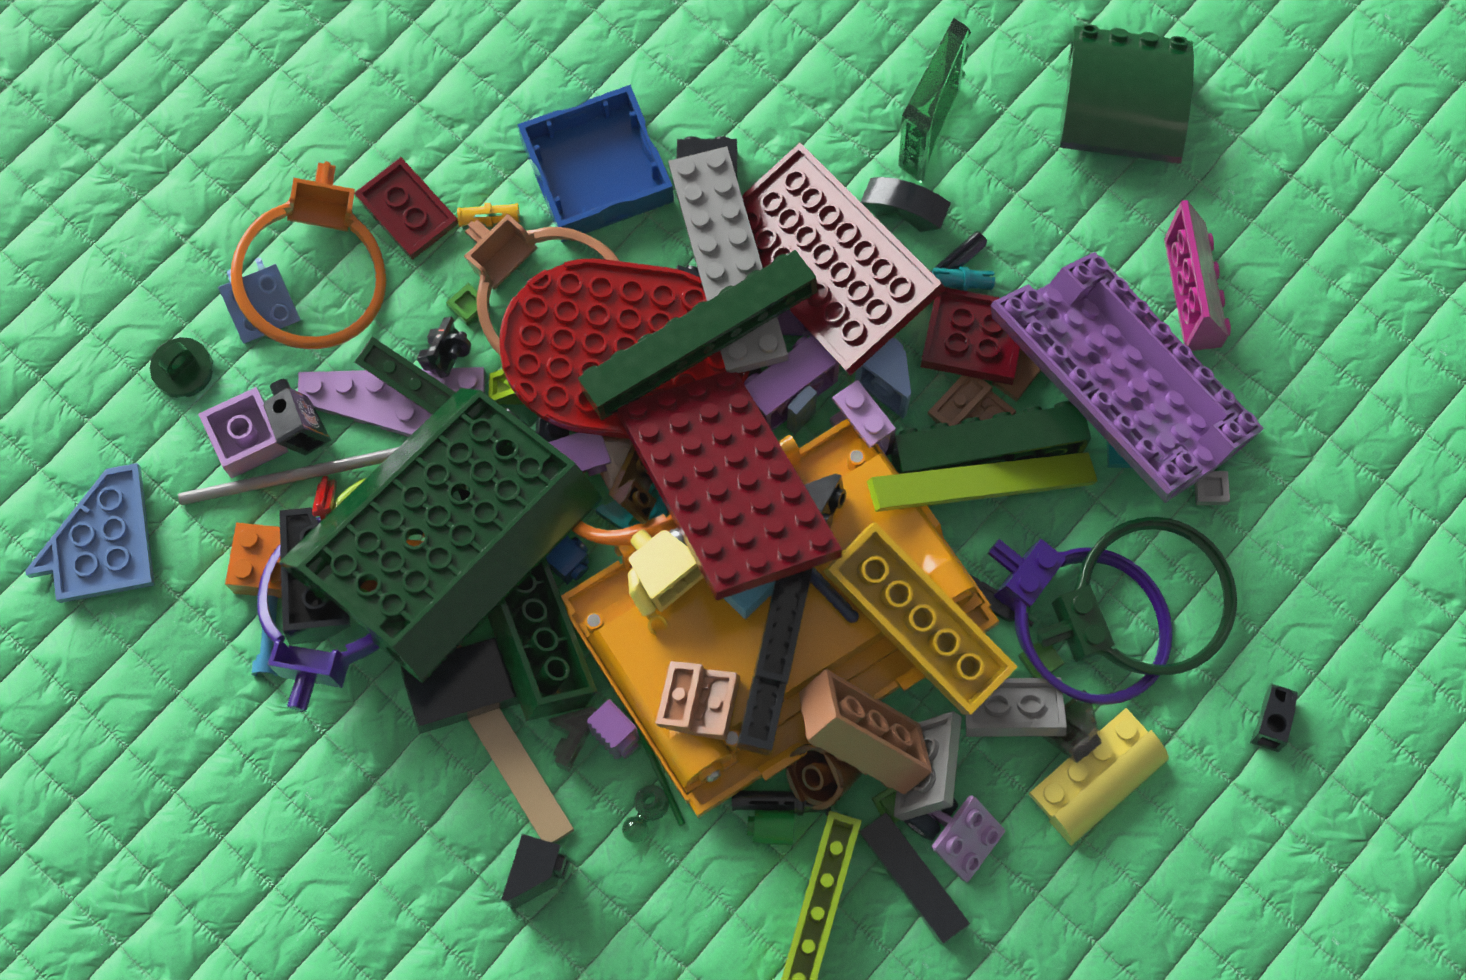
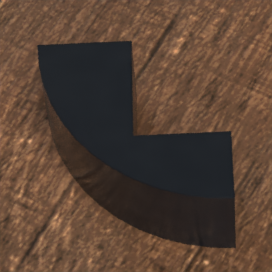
[861,177,951,232]

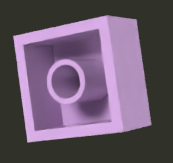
[198,387,289,479]

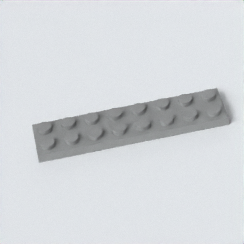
[668,146,789,373]

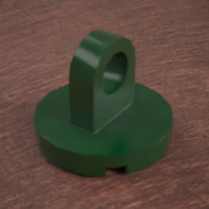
[149,337,213,398]

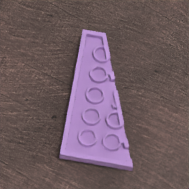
[298,367,485,437]

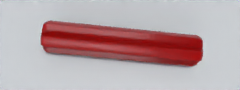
[312,475,337,521]

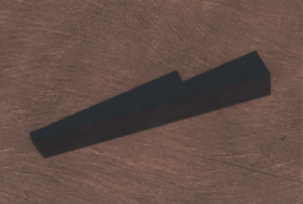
[736,568,813,756]

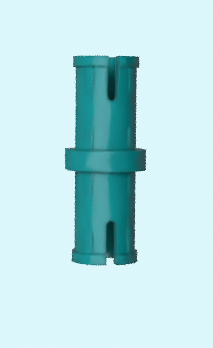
[932,267,995,291]

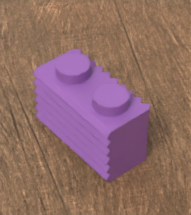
[587,699,640,759]

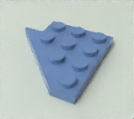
[25,463,155,603]

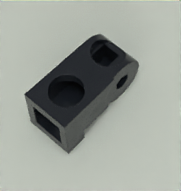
[1250,683,1298,752]

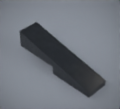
[859,812,970,944]

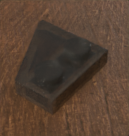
[1041,690,1102,763]

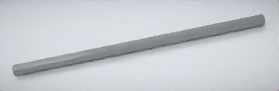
[178,447,398,505]

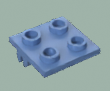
[218,257,301,344]

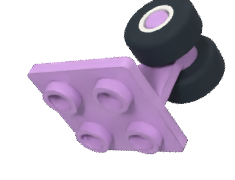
[904,795,1005,882]

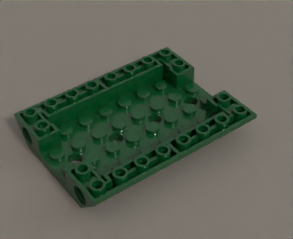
[279,388,602,683]

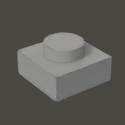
[1194,471,1230,505]

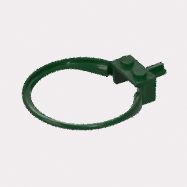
[1036,517,1237,676]

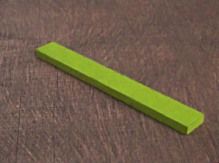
[867,452,1098,512]

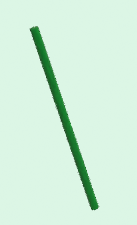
[630,716,685,826]

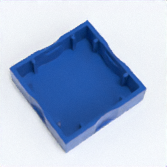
[517,85,674,242]

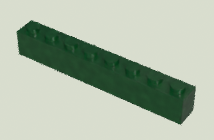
[578,249,817,421]

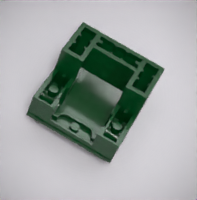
[1060,24,1194,164]

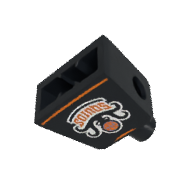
[263,379,331,456]

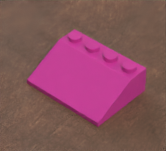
[1164,200,1231,351]

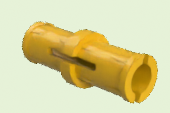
[457,203,520,227]

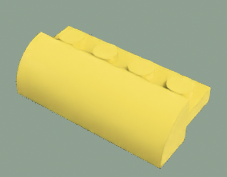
[1028,708,1169,846]

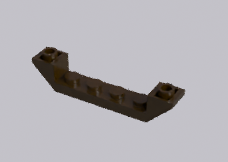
[609,444,657,525]

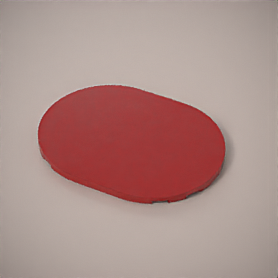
[499,258,750,439]

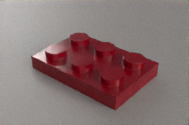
[354,157,458,260]

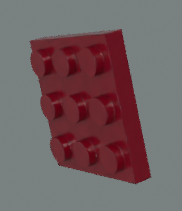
[920,287,1020,385]

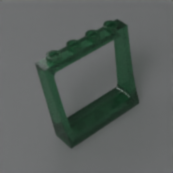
[898,18,971,183]

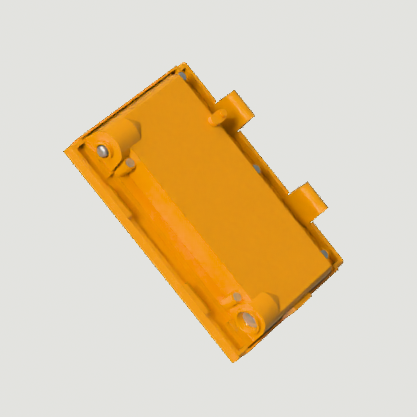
[561,419,1000,818]

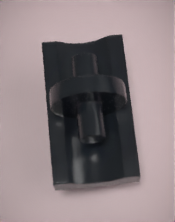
[417,316,472,378]

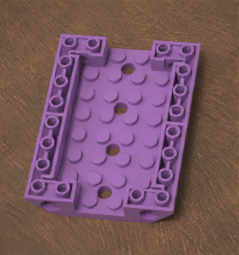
[991,252,1264,503]

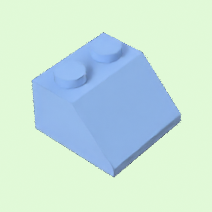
[855,337,911,418]

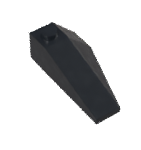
[279,507,350,645]

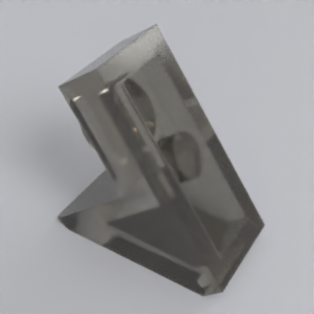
[548,706,598,772]

